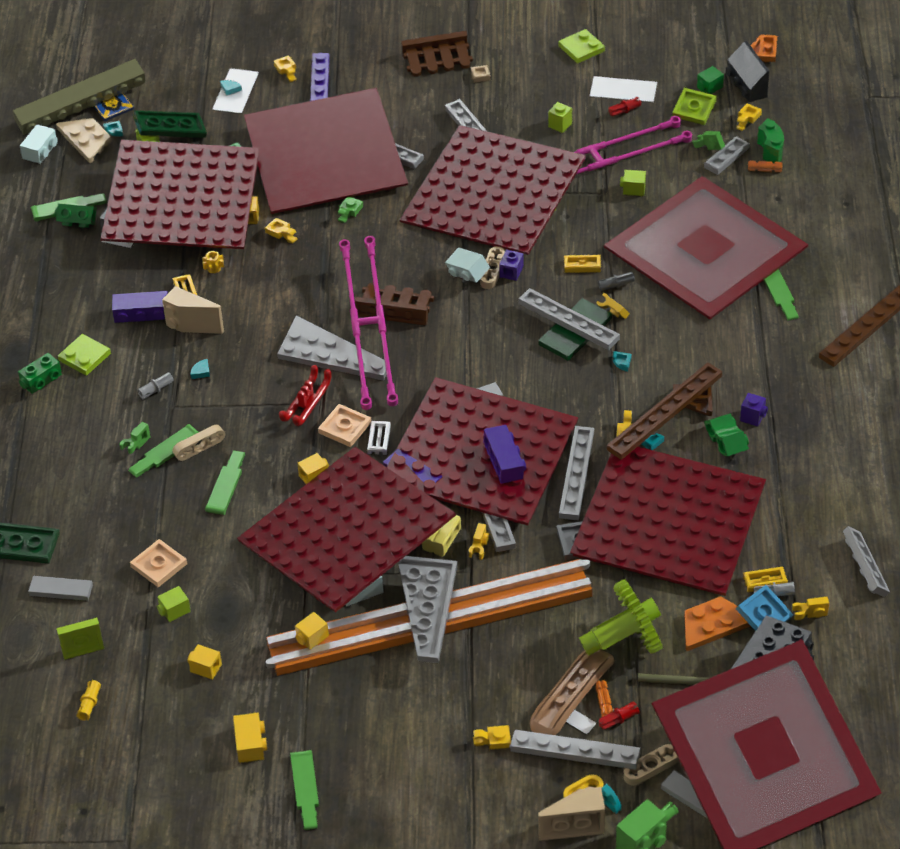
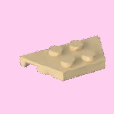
[56,118,111,163]

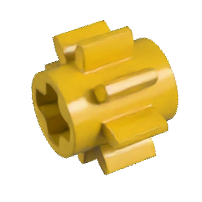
[202,251,224,273]

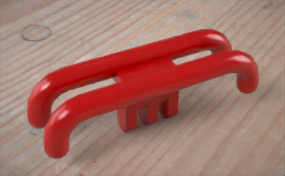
[279,365,331,426]

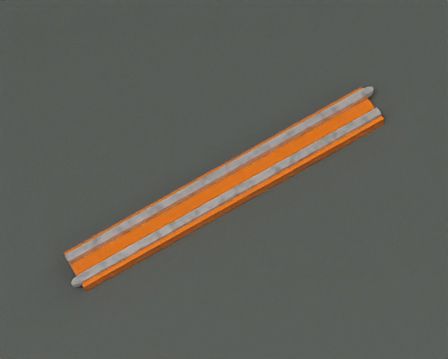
[266,559,592,676]

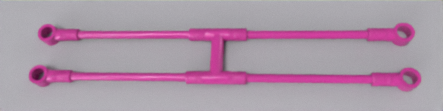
[575,116,692,174]
[339,236,398,410]

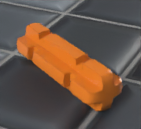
[748,161,782,172]
[595,680,613,717]

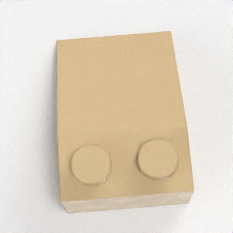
[162,286,224,334]
[538,787,605,841]

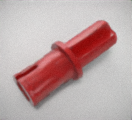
[608,96,641,117]
[598,701,639,730]

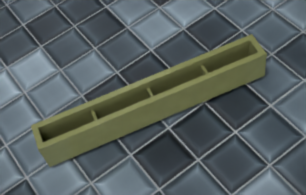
[13,59,145,135]

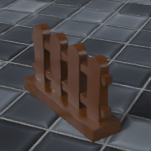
[401,31,473,77]
[355,283,434,325]

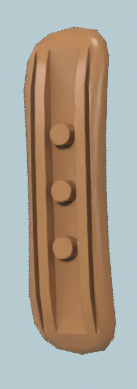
[530,650,614,735]

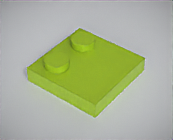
[559,29,605,64]
[672,88,716,125]
[58,334,111,376]
[57,618,104,660]

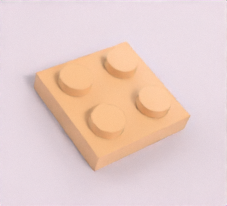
[318,404,371,447]
[130,539,187,588]

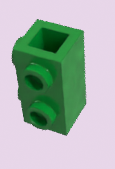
[55,203,97,228]
[18,353,62,394]

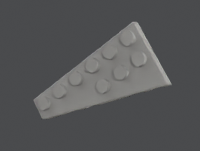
[278,316,387,381]
[398,556,457,663]

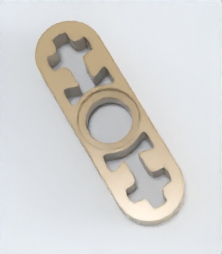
[480,247,505,289]
[172,425,225,461]
[624,744,679,786]

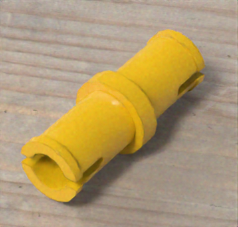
[77,680,101,721]

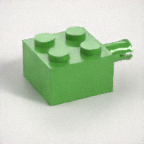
[616,799,678,849]

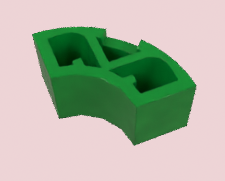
[757,118,784,163]
[704,413,749,456]

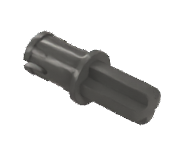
[598,272,635,291]

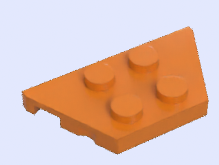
[684,596,751,651]

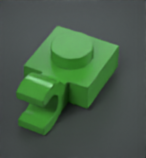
[692,131,725,150]
[338,197,363,223]
[120,422,150,454]

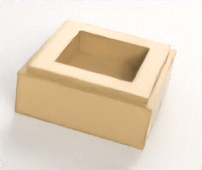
[471,65,490,83]

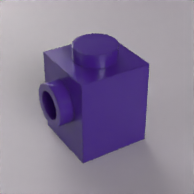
[499,250,524,281]
[740,393,768,426]

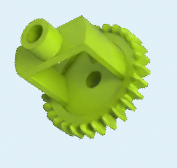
[579,579,663,656]

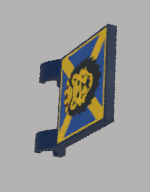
[93,93,134,121]

